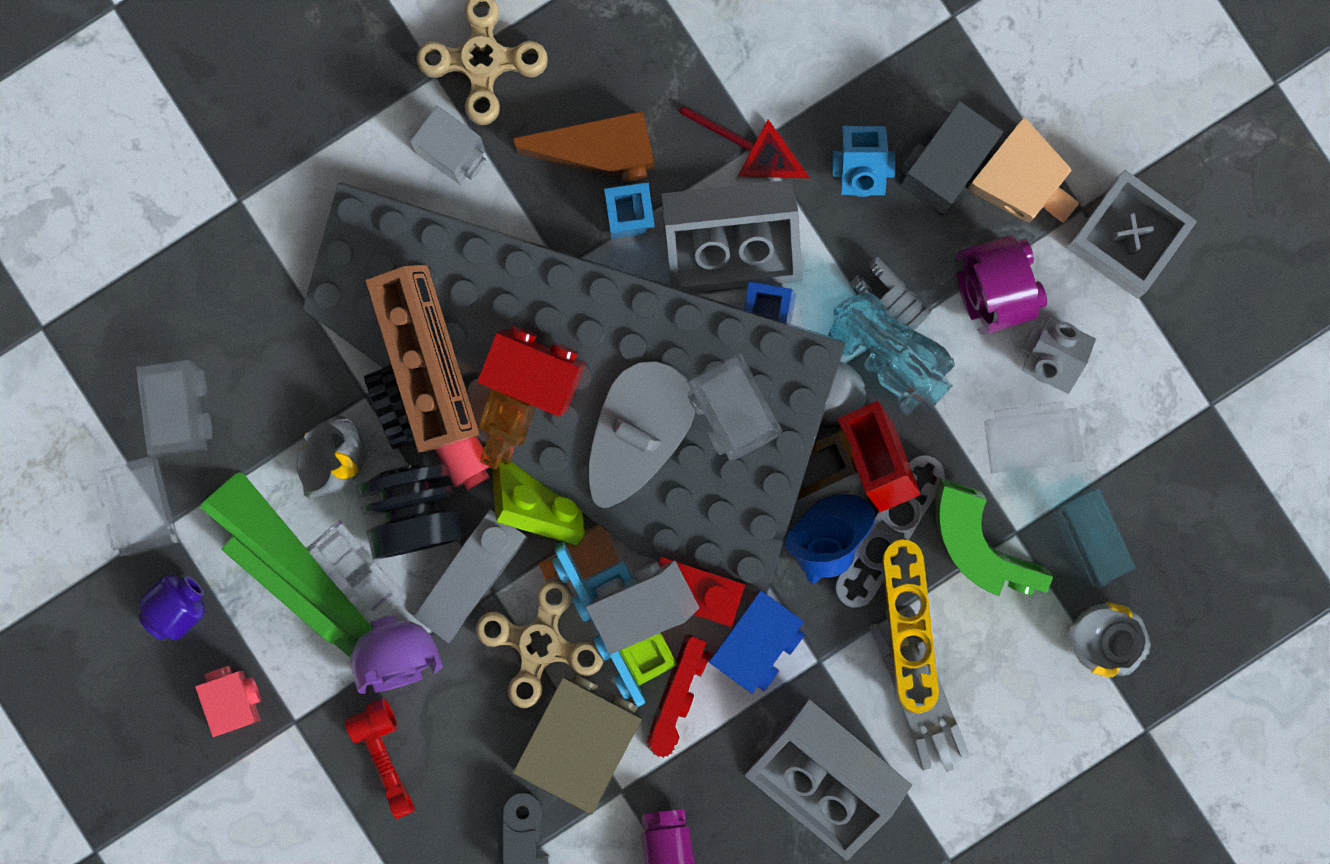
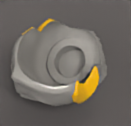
[297,416,366,498]
[1067,602,1151,678]

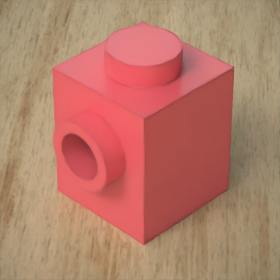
[195,666,261,737]

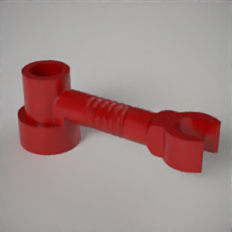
[344,697,416,820]

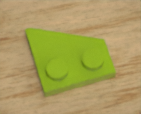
[492,454,585,545]

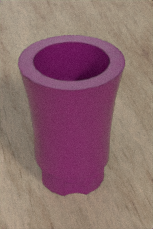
[641,809,696,864]

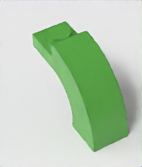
[935,478,1053,596]

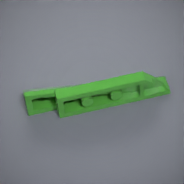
[200,472,372,659]

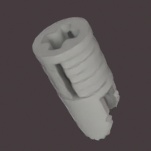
[850,255,932,339]

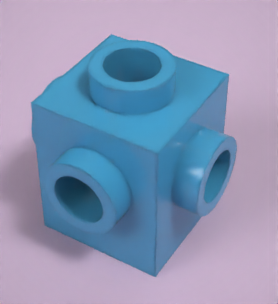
[832,126,895,197]

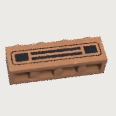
[366,265,480,453]

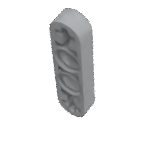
[835,455,945,608]

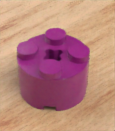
[955,235,1047,335]

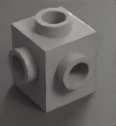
[1021,315,1096,394]

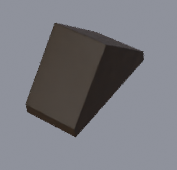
[797,430,858,500]

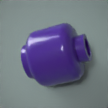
[138,575,205,640]

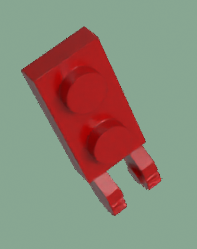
[646,634,710,758]

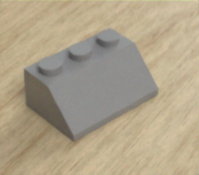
[661,180,802,293]
[745,699,912,861]

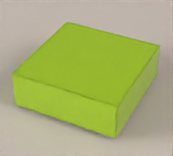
[620,633,678,686]

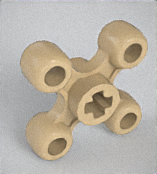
[416,0,548,126]
[475,579,604,708]

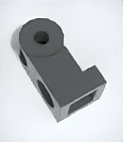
[503,792,550,864]

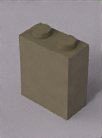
[513,673,642,815]

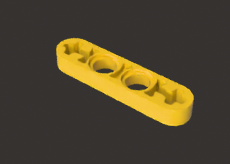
[882,539,939,714]

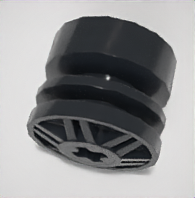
[356,464,464,560]

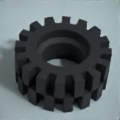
[364,365,415,450]

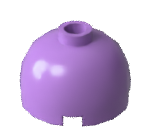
[351,615,443,694]

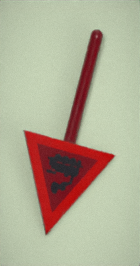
[679,106,810,179]

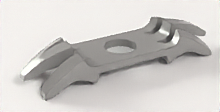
[869,609,969,772]

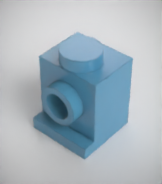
[604,183,655,239]

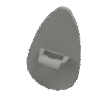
[589,361,696,508]

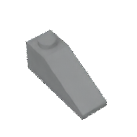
[414,509,528,643]

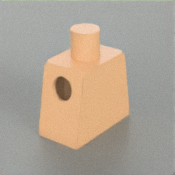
[968,118,1079,223]

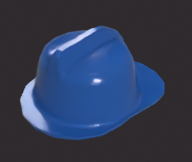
[785,494,875,584]

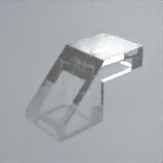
[306,520,407,623]

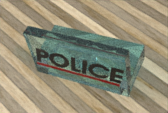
[1057,488,1136,587]

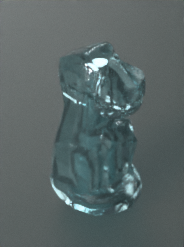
[828,293,955,416]

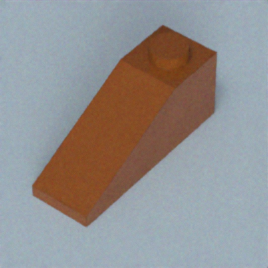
[514,111,654,182]

